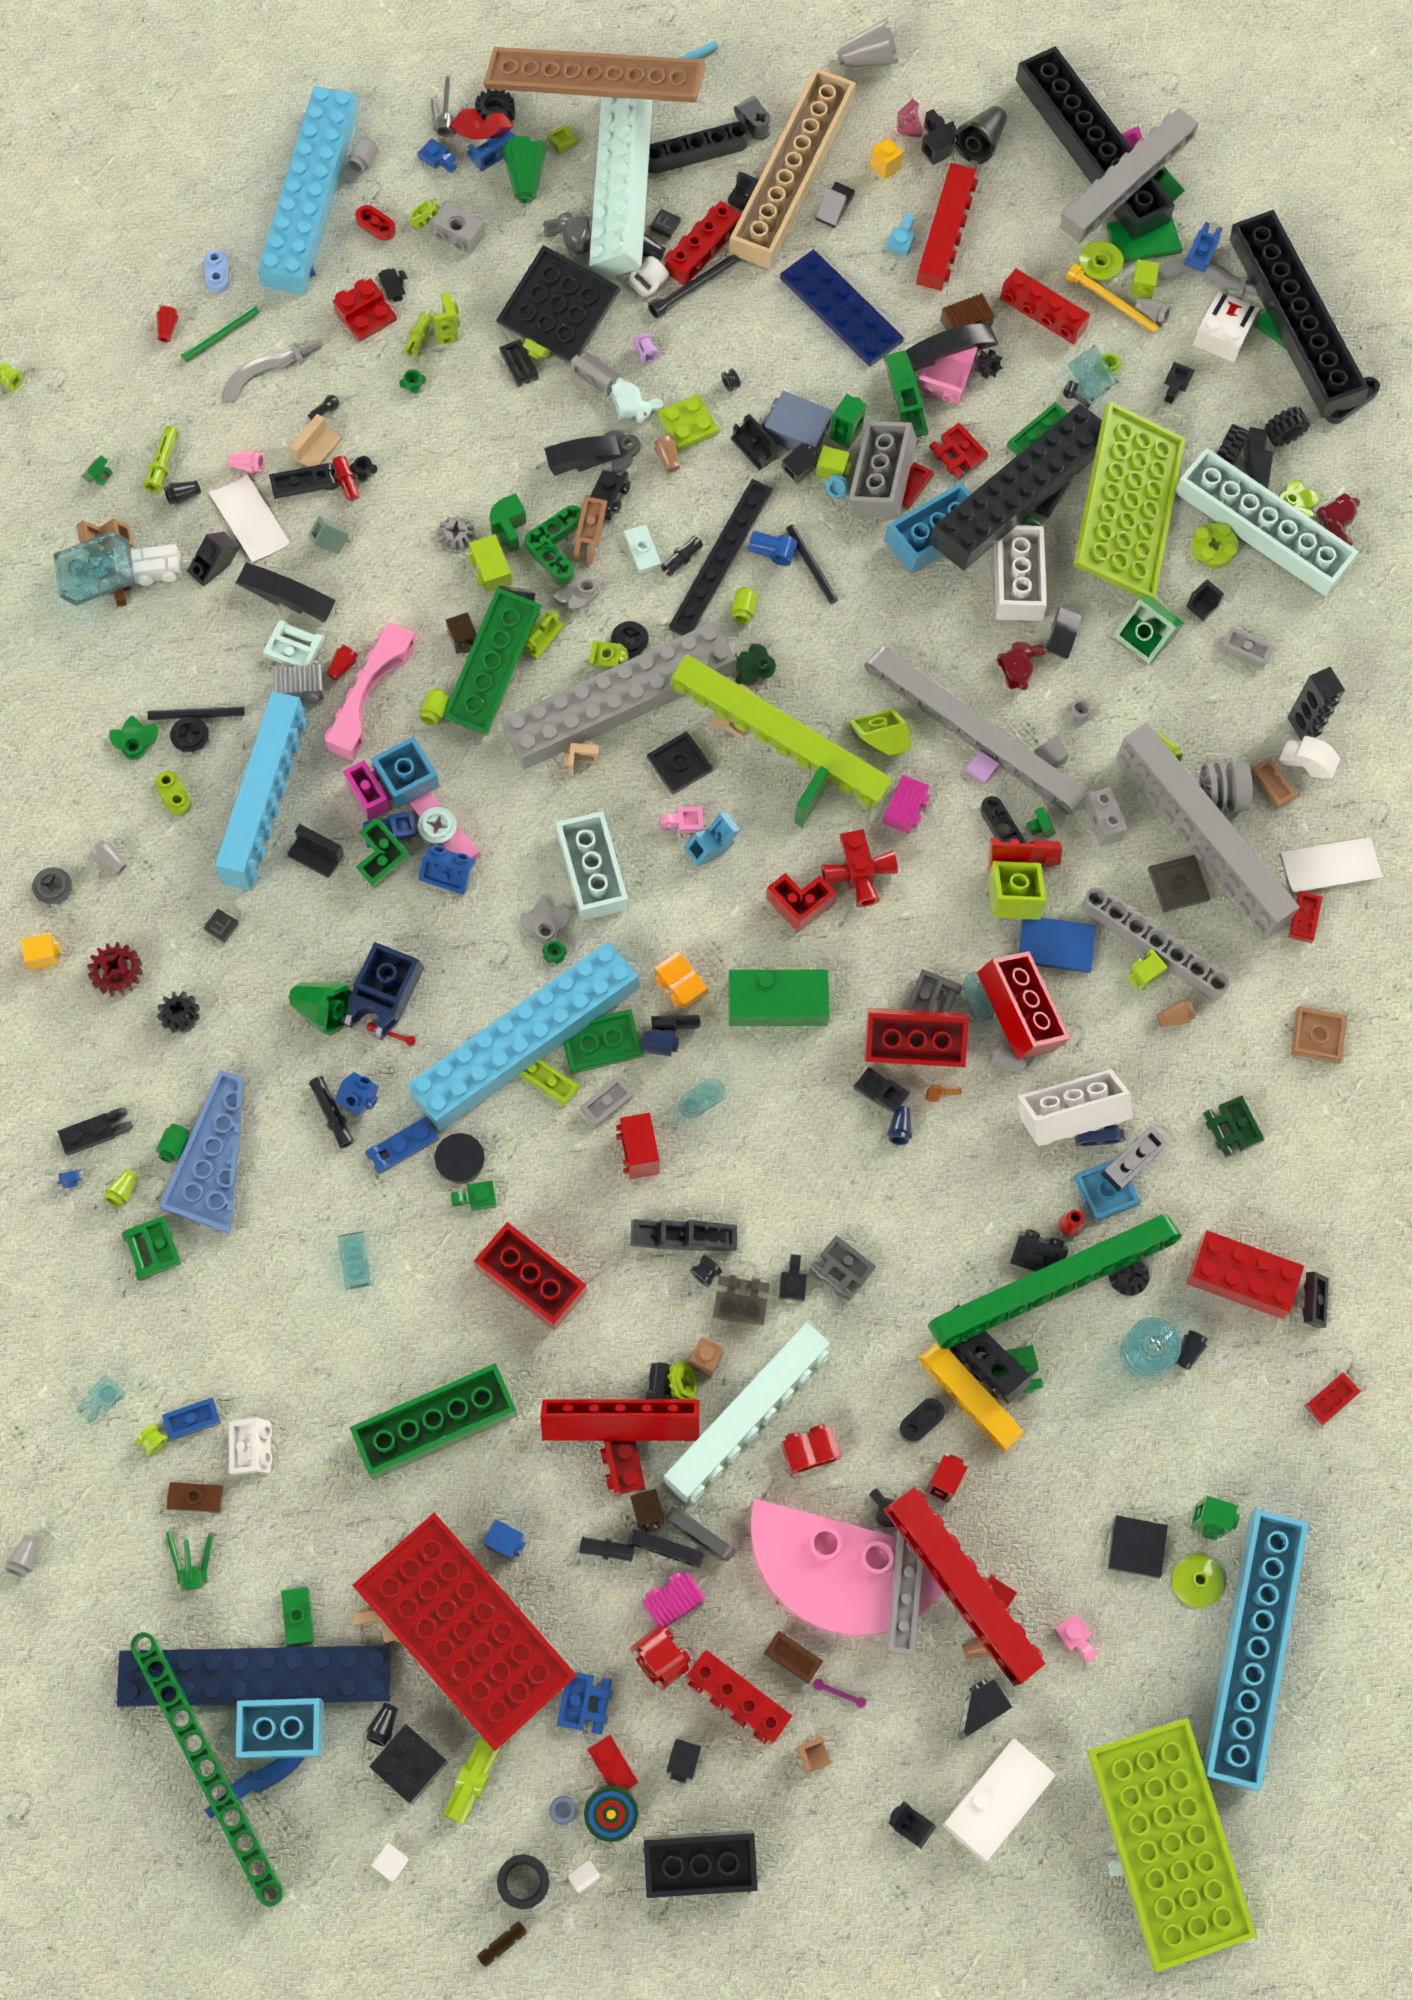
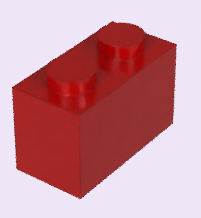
[925,1454,968,1503]

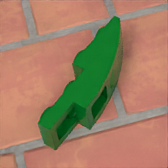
[883,350,929,437]

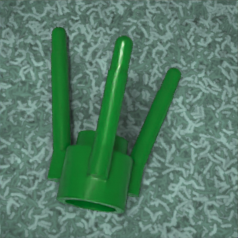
[166,1531,213,1590]

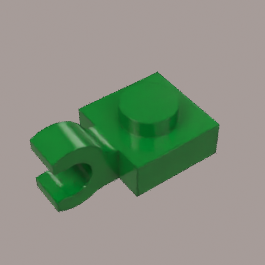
[451,1180,496,1211]

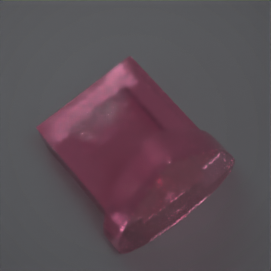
[896,98,922,137]

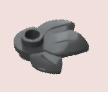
[605,430,641,474]

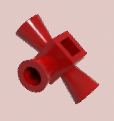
[821,829,898,907]

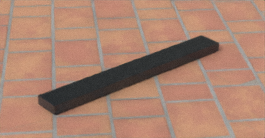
[669,479,773,636]

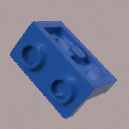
[418,845,476,895]

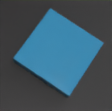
[1073,1159,1141,1222]

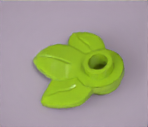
[1279,480,1320,520]

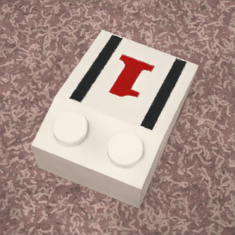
[1193,291,1260,362]

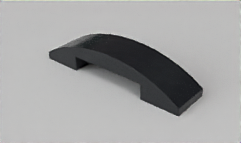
[906,324,998,371]

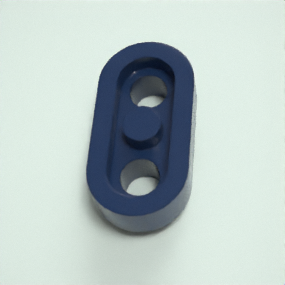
[1075,1125,1126,1147]

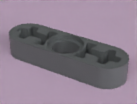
[665,1507,736,1562]

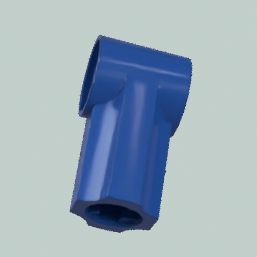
[748,531,798,566]

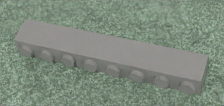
[1060,108,1199,243]

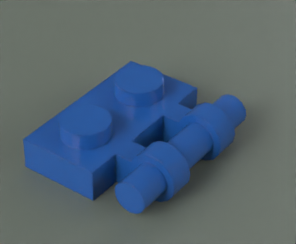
[557,1672,613,1735]

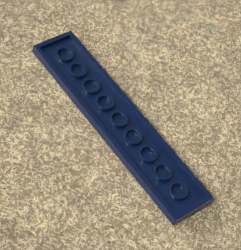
[117,1645,391,1707]

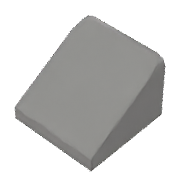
[1034,736,1068,767]

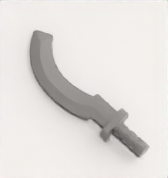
[1158,259,1259,297]
[223,338,322,402]

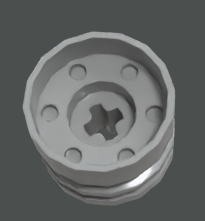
[1199,761,1253,812]

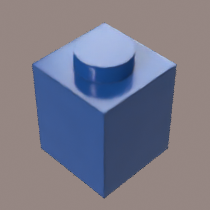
[483,1519,526,1561]

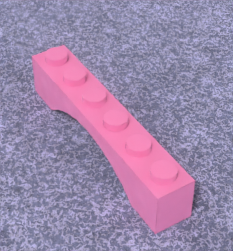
[324,622,416,761]

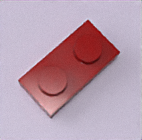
[587,1735,639,1790]

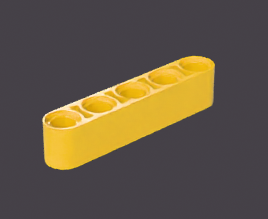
[918,1342,1024,1452]

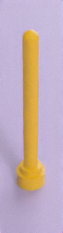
[1065,263,1159,333]

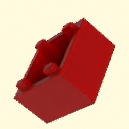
[616,1112,660,1180]

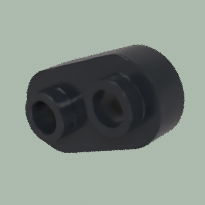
[899,1398,945,1443]

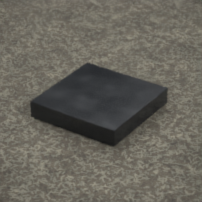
[647,731,713,795]
[1107,1515,1168,1579]

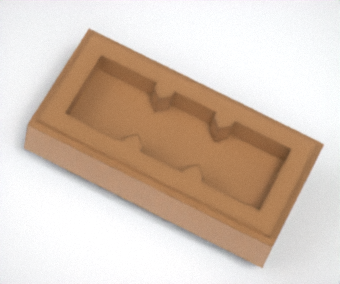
[1250,757,1298,810]

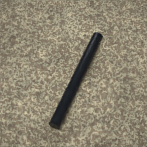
[786,524,838,604]
[147,706,245,720]

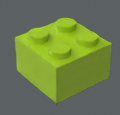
[988,861,1046,920]

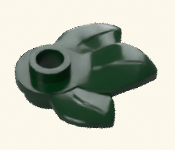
[735,644,776,685]

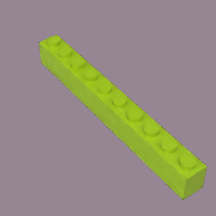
[670,653,893,809]

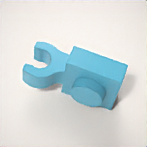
[886,213,915,256]

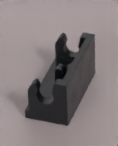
[730,414,778,471]

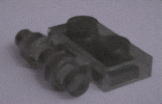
[713,1275,770,1326]

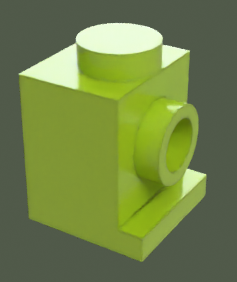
[589,640,628,670]
[1127,948,1168,991]

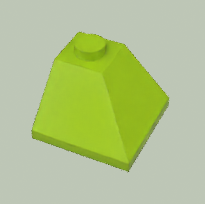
[848,708,912,756]

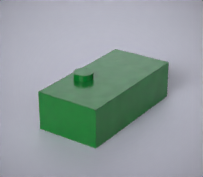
[728,969,830,1026]

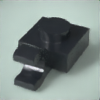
[1164,362,1195,404]
[779,1254,807,1301]

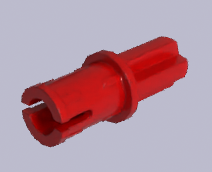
[332,455,360,501]

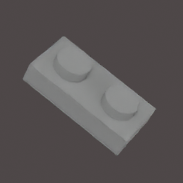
[1220,626,1275,668]
[580,1076,635,1128]

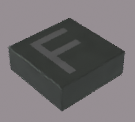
[651,209,681,239]
[203,908,239,943]

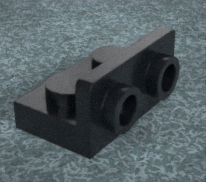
[590,469,631,521]
[1010,1229,1069,1272]

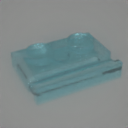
[1068,344,1119,401]

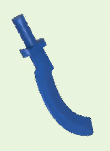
[205,1758,304,1819]

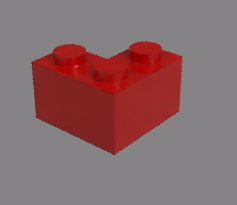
[766,873,836,933]

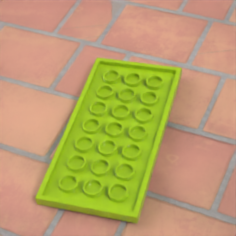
[1073,401,1185,599]
[1086,1717,1257,1972]

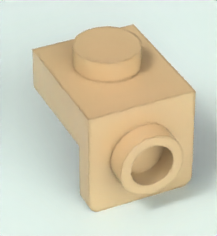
[564,742,600,774]

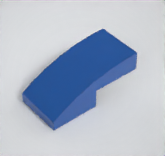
[362,812,417,848]

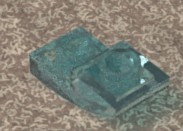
[338,1231,372,1290]

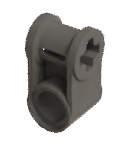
[734,96,770,140]

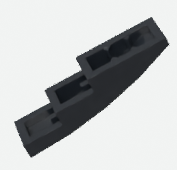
[235,562,336,622]
[630,1219,737,1251]

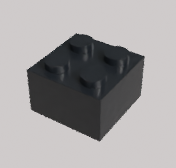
[369,1724,449,1805]

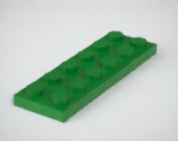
[442,587,542,736]

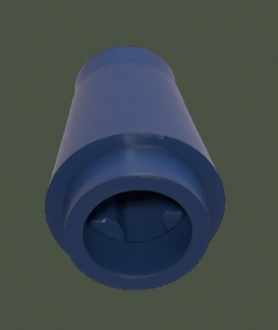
[887,1106,912,1145]

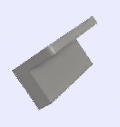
[571,353,623,397]

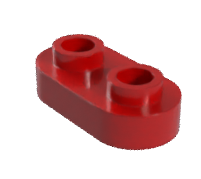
[355,205,396,241]

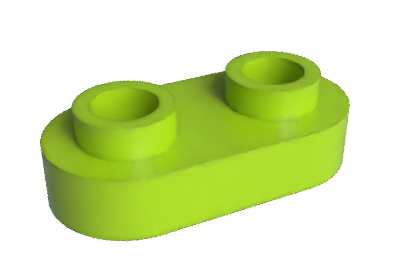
[155,771,191,816]

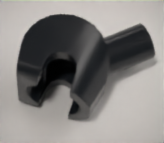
[869,1488,895,1527]

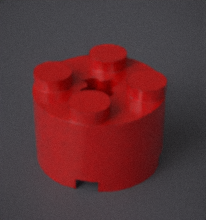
[630,1626,691,1691]

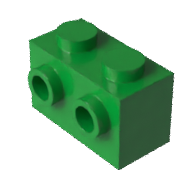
[1190,1496,1240,1540]

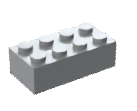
[848,421,917,517]

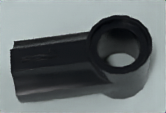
[645,1362,672,1399]

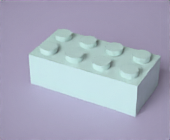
[556,811,628,921]

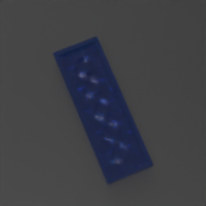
[780,249,904,367]

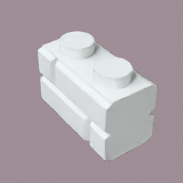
[129,544,182,586]

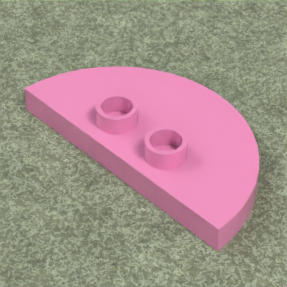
[750,1499,943,1637]

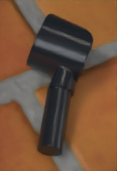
[1063,380,1091,408]

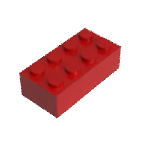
[976,951,1070,1060]
[864,1008,969,1067]
[474,1222,587,1331]
[1186,1230,1305,1319]

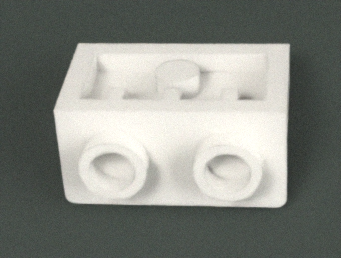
[229,1418,272,1475]

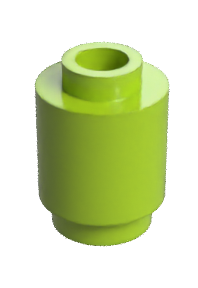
[731,587,758,624]
[420,688,450,726]

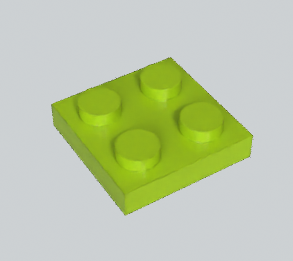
[657,394,719,452]

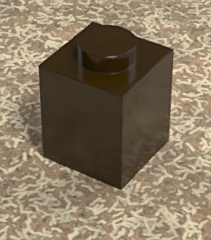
[445,612,477,654]
[630,1489,664,1532]

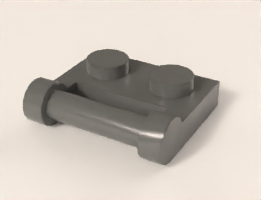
[905,969,963,1012]

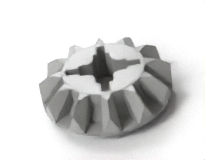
[437,515,475,550]

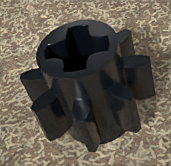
[974,349,1003,379]

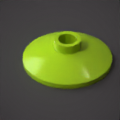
[1079,241,1124,281]
[1171,1554,1225,1608]

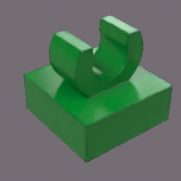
[81,455,113,486]
[1027,807,1056,838]

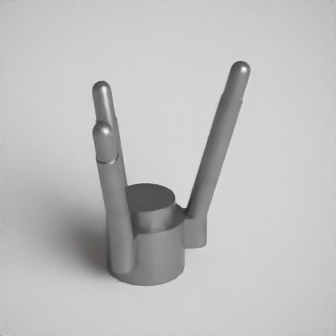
[431,76,466,137]

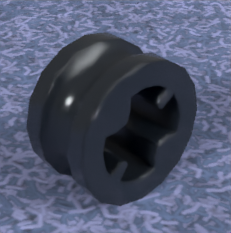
[721,368,741,392]

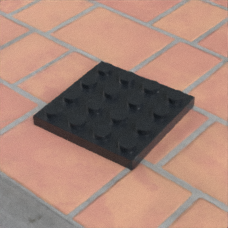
[496,245,621,364]

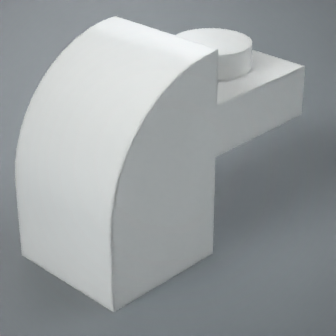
[1279,736,1340,779]

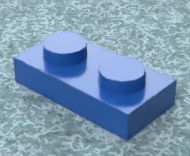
[162,1397,221,1441]

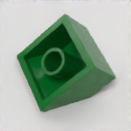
[1113,595,1184,664]

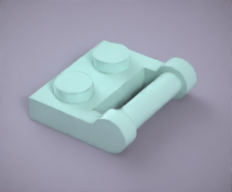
[263,620,325,667]

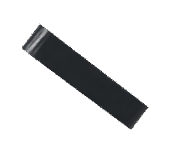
[648,121,748,174]

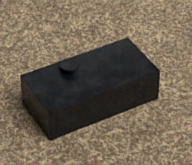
[643,1830,758,1898]

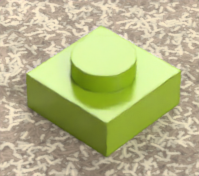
[523,338,551,360]

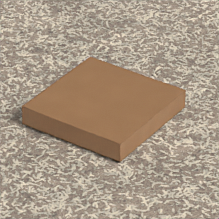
[1291,1006,1347,1064]

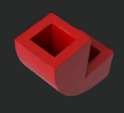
[450,108,514,140]

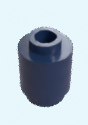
[642,1029,679,1057]

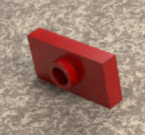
[901,462,934,510]
[1288,891,1323,943]
[1305,1372,1361,1426]

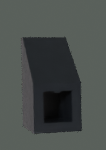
[187,532,240,586]

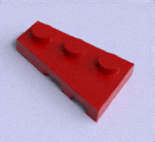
[988,838,1062,873]

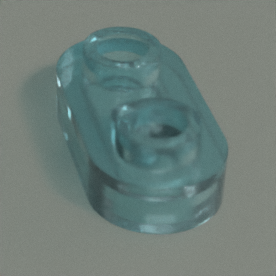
[963,971,994,1021]
[679,1078,725,1118]

